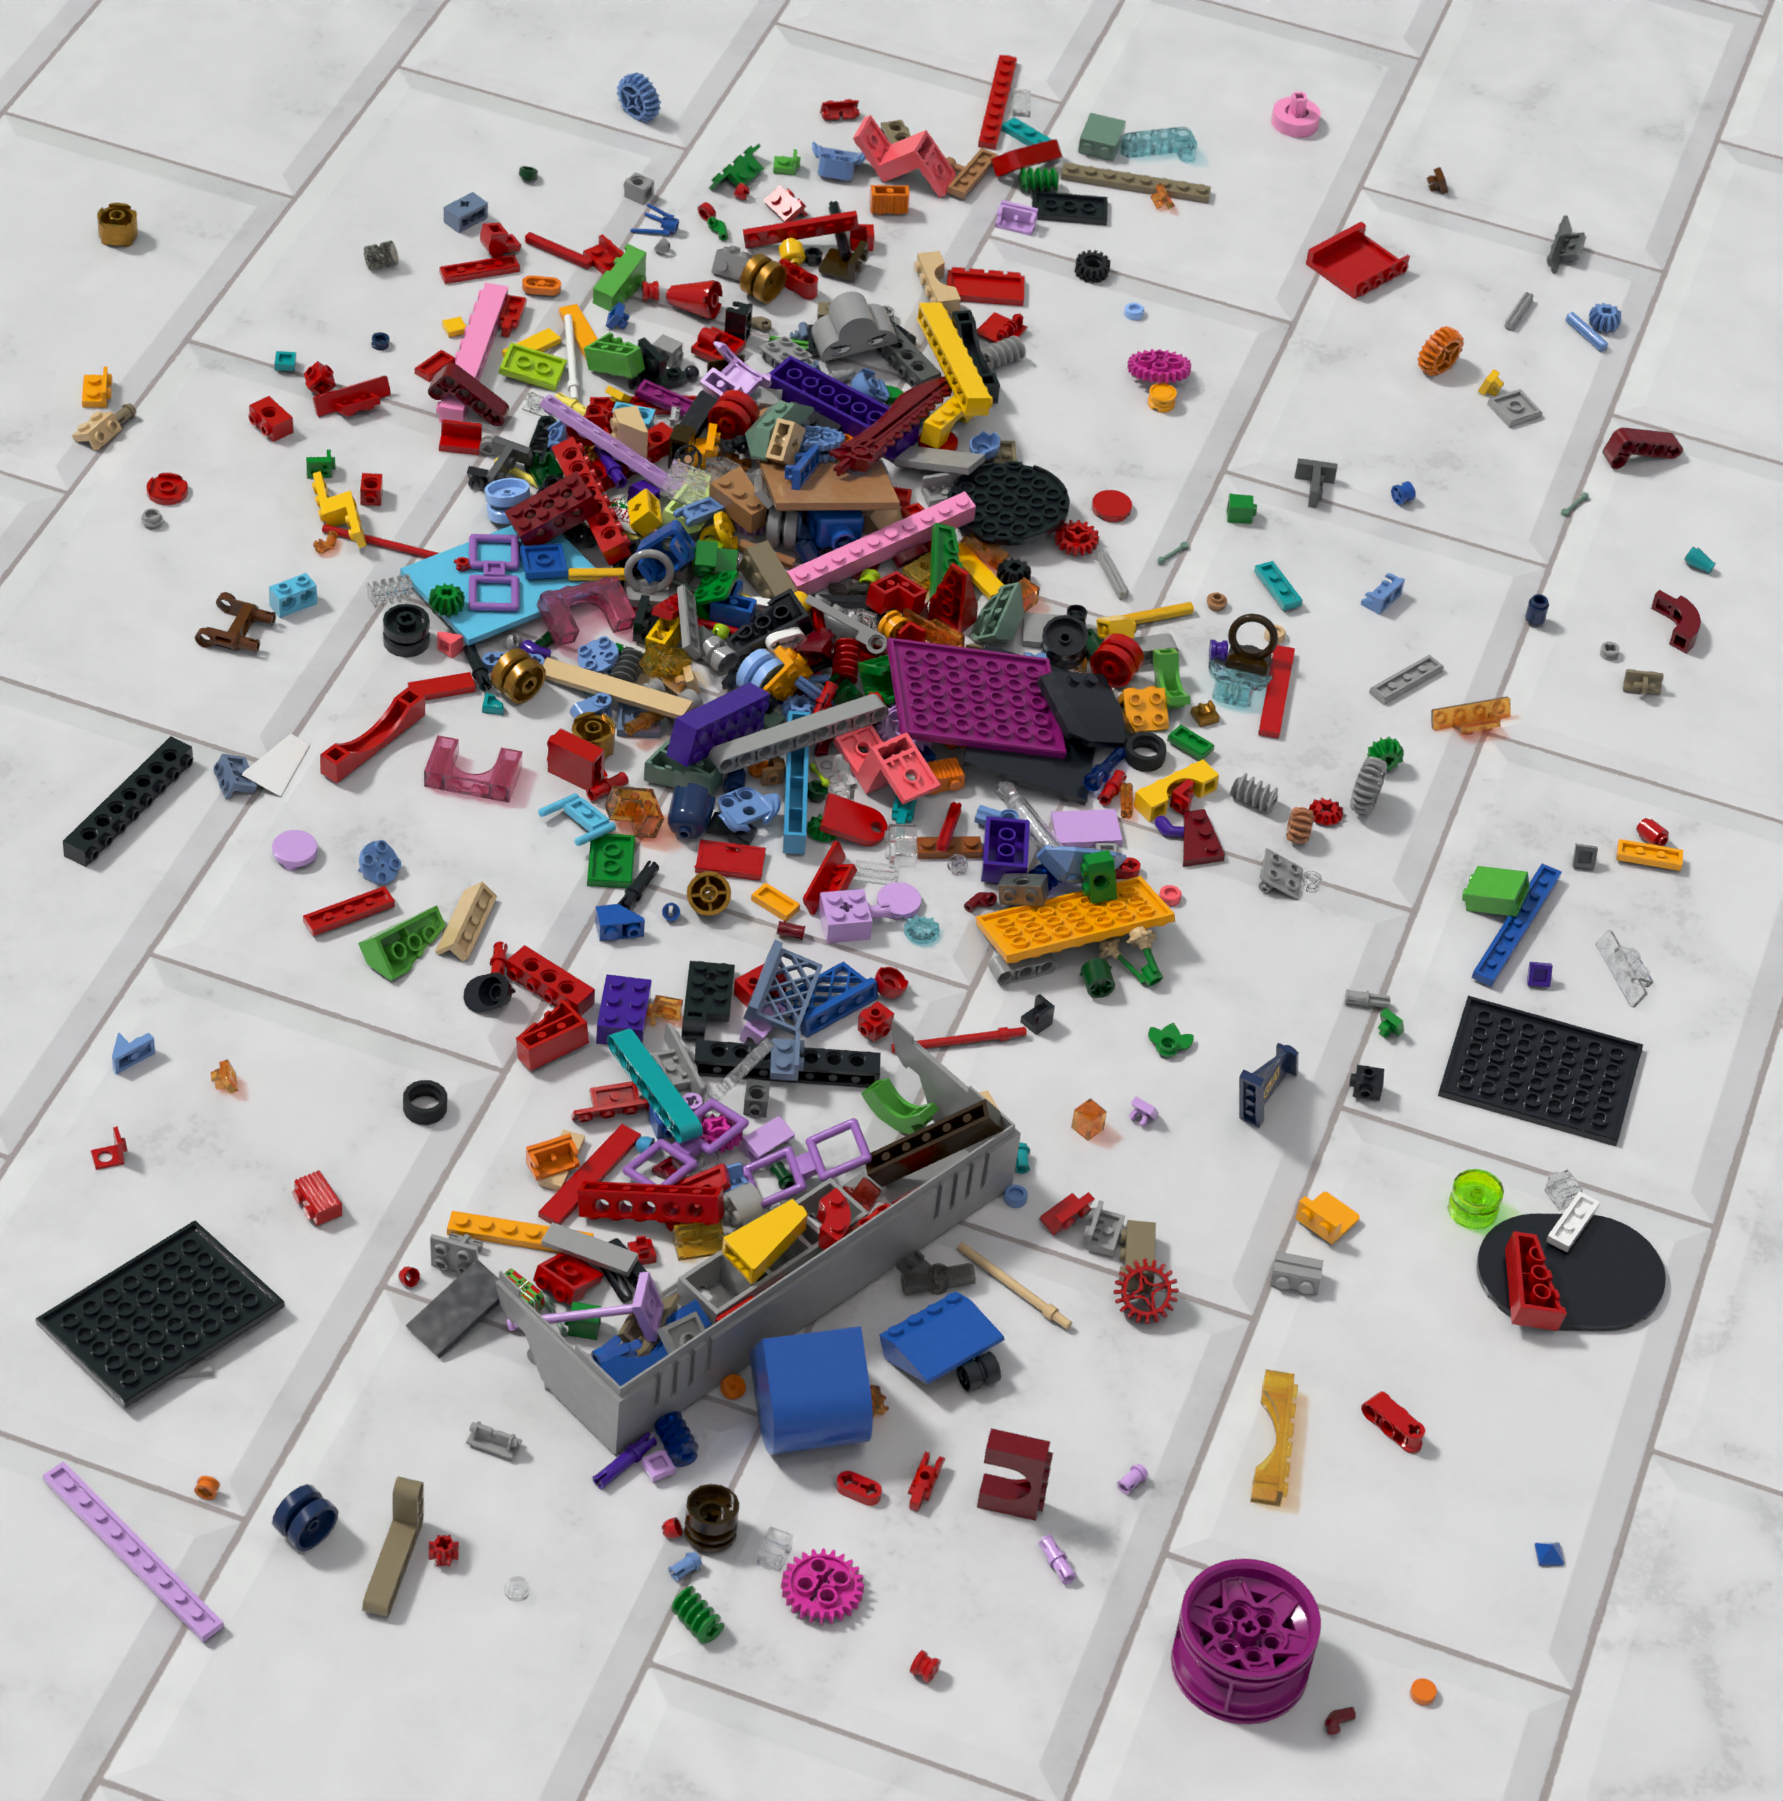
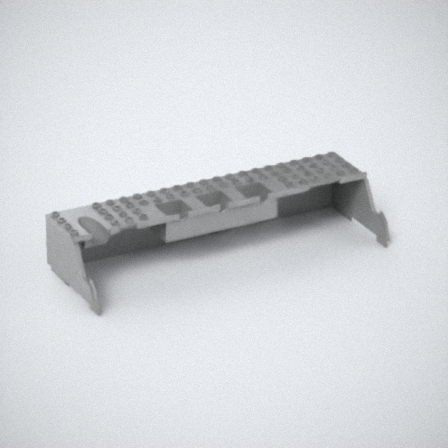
[495,1019,1021,1455]

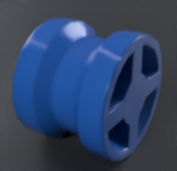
[1391,481,1416,505]

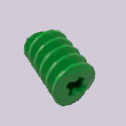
[1019,168,1059,192]
[671,1586,725,1644]

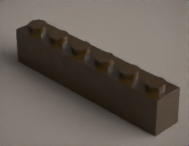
[865,1099,1004,1187]

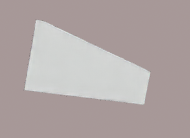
[242,734,310,797]

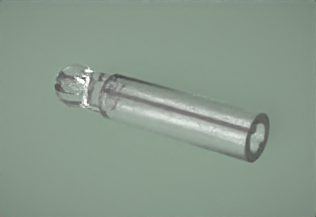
[995,781,1063,851]

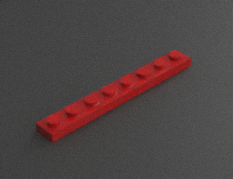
[978,55,1017,150]

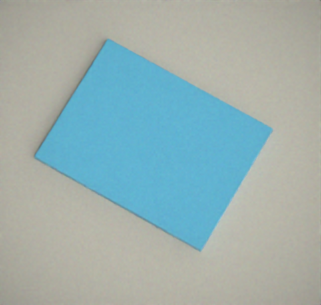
[400,526,610,646]

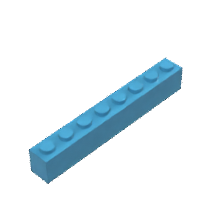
[783,711,810,854]

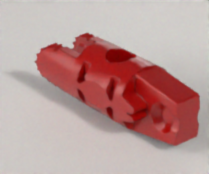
[908,1451,945,1511]

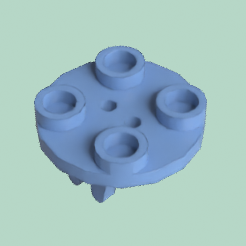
[578,636,619,674]
[358,840,402,885]

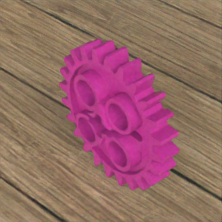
[1127,349,1192,384]
[781,1548,864,1625]

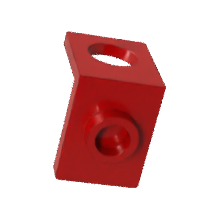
[91,1126,127,1170]

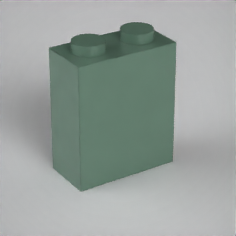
[1078,113,1126,161]

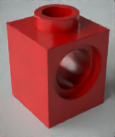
[360,473,383,506]

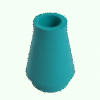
[1684,546,1716,573]

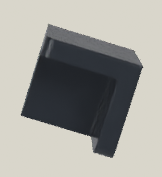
[1020,994,1055,1035]

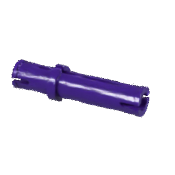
[593,445,628,489]
[592,1432,657,1490]

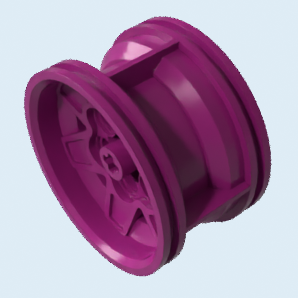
[1171,1559,1321,1724]

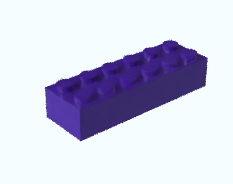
[666,682,770,767]

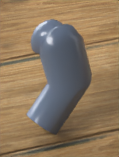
[790,322,808,341]

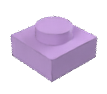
[641,1450,675,1483]

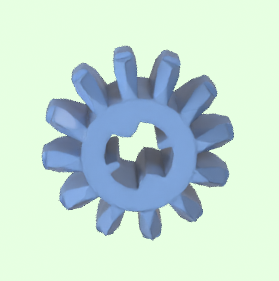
[1589,302,1621,334]
[782,693,817,721]

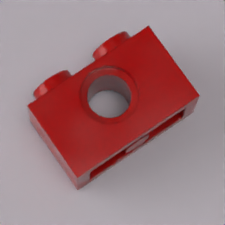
[248,396,293,442]

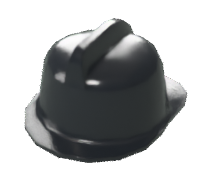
[463,972,516,1012]

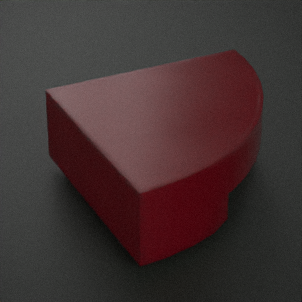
[652,1156,681,1179]

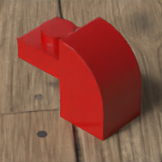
[480,222,522,258]

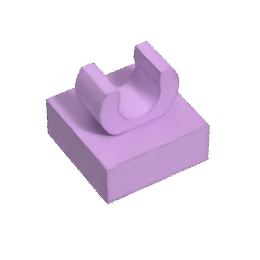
[1129,1096,1159,1127]

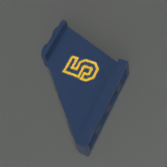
[1239,1043,1299,1128]

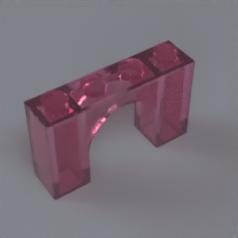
[537,576,636,646]
[424,735,523,803]

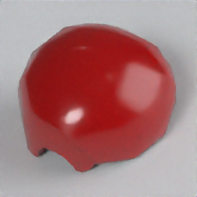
[874,967,909,999]

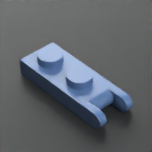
[673,496,725,527]

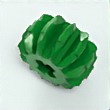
[429,583,465,617]
[1367,736,1404,772]

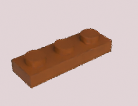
[914,836,983,859]

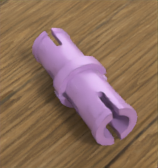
[1038,1535,1077,1584]

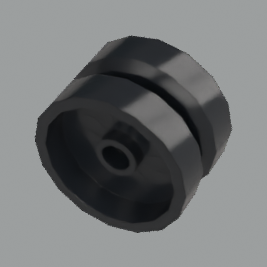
[383,604,430,658]
[1041,615,1089,670]

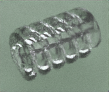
[366,574,413,608]

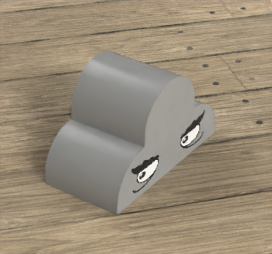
[811,292,898,362]

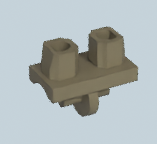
[1622,669,1664,695]

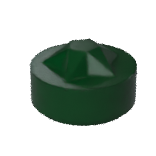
[518,166,538,181]
[807,780,828,801]

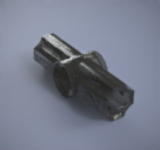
[900,1263,976,1296]

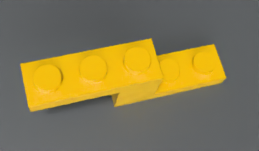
[311,471,367,548]

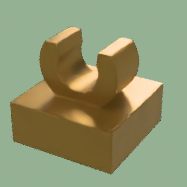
[1190,700,1220,727]

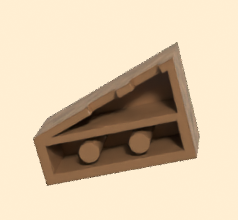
[709,466,767,534]

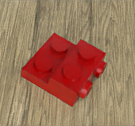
[533,1253,604,1305]

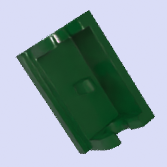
[529,452,564,489]
[821,673,863,705]

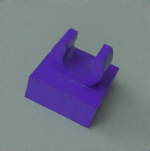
[1527,962,1553,987]

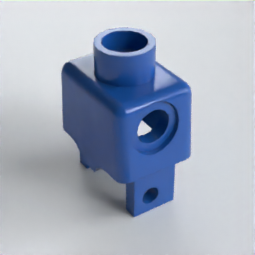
[805,510,864,550]
[635,520,696,584]

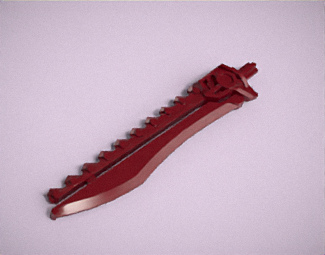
[829,376,952,477]

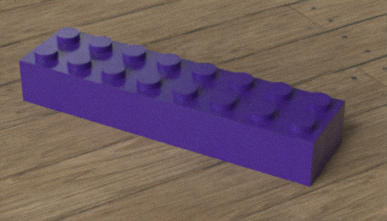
[769,355,920,461]

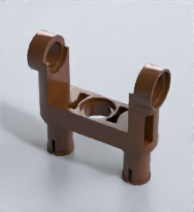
[195,592,276,653]

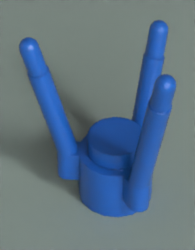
[630,203,679,236]

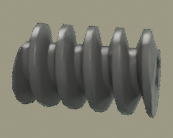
[610,647,646,684]

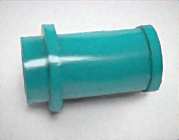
[1015,1142,1030,1174]

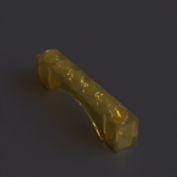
[1250,1369,1298,1507]

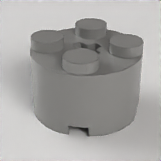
[722,1182,768,1232]

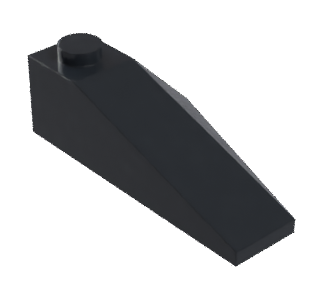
[726,588,814,656]

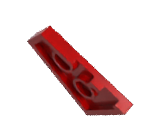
[666,1163,731,1232]

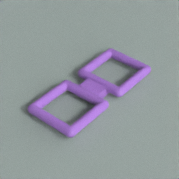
[469,534,520,612]
[622,1098,749,1185]
[743,1118,872,1209]

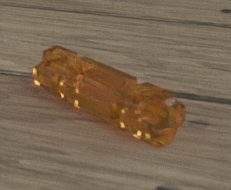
[1121,782,1133,819]

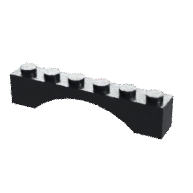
[951,310,1000,404]

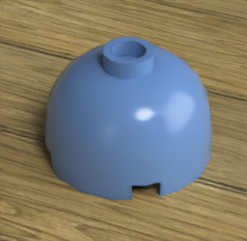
[851,368,889,403]

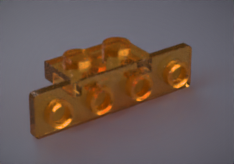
[903,608,965,648]
[1431,696,1511,735]

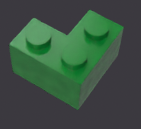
[693,540,738,579]

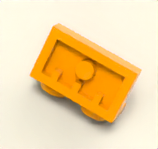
[82,366,112,408]

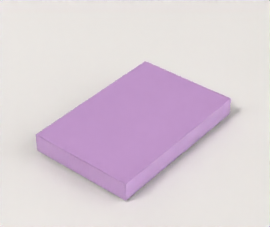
[1051,809,1123,847]

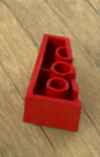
[1505,1231,1567,1331]

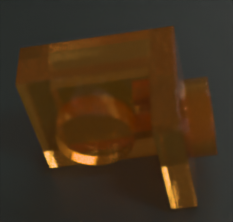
[647,995,683,1026]

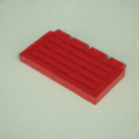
[947,267,1025,306]

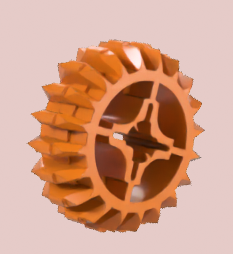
[1418,326,1464,376]

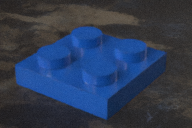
[520,543,568,579]

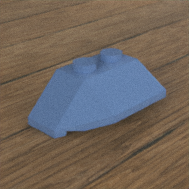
[1036,845,1127,884]

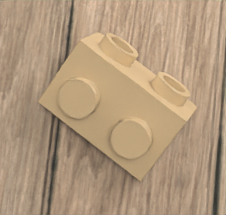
[71,412,122,451]

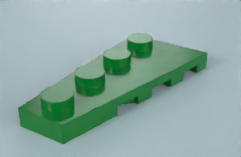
[929,523,963,600]

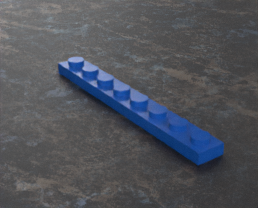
[1472,863,1562,987]

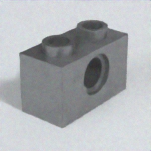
[998,873,1049,906]

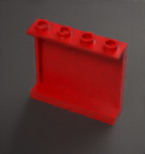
[1306,222,1410,299]

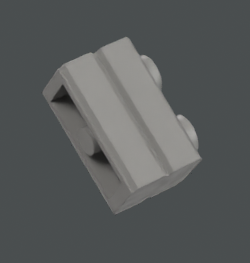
[1270,1251,1324,1294]

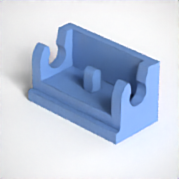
[1361,573,1405,615]

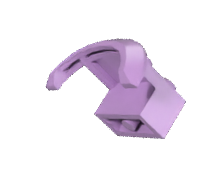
[700,341,772,399]

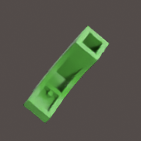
[1153,648,1190,709]
[861,1078,939,1134]

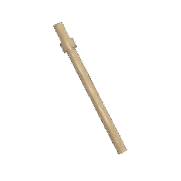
[957,1242,1072,1330]

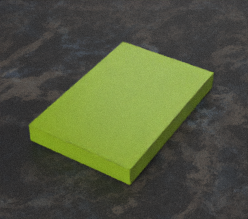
[498,342,568,391]

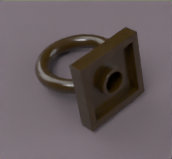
[1225,614,1278,676]

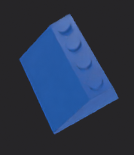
[879,1291,1005,1384]

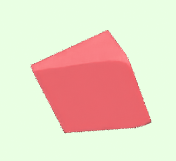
[437,631,463,659]

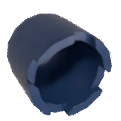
[667,783,716,839]

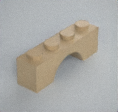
[914,251,961,316]

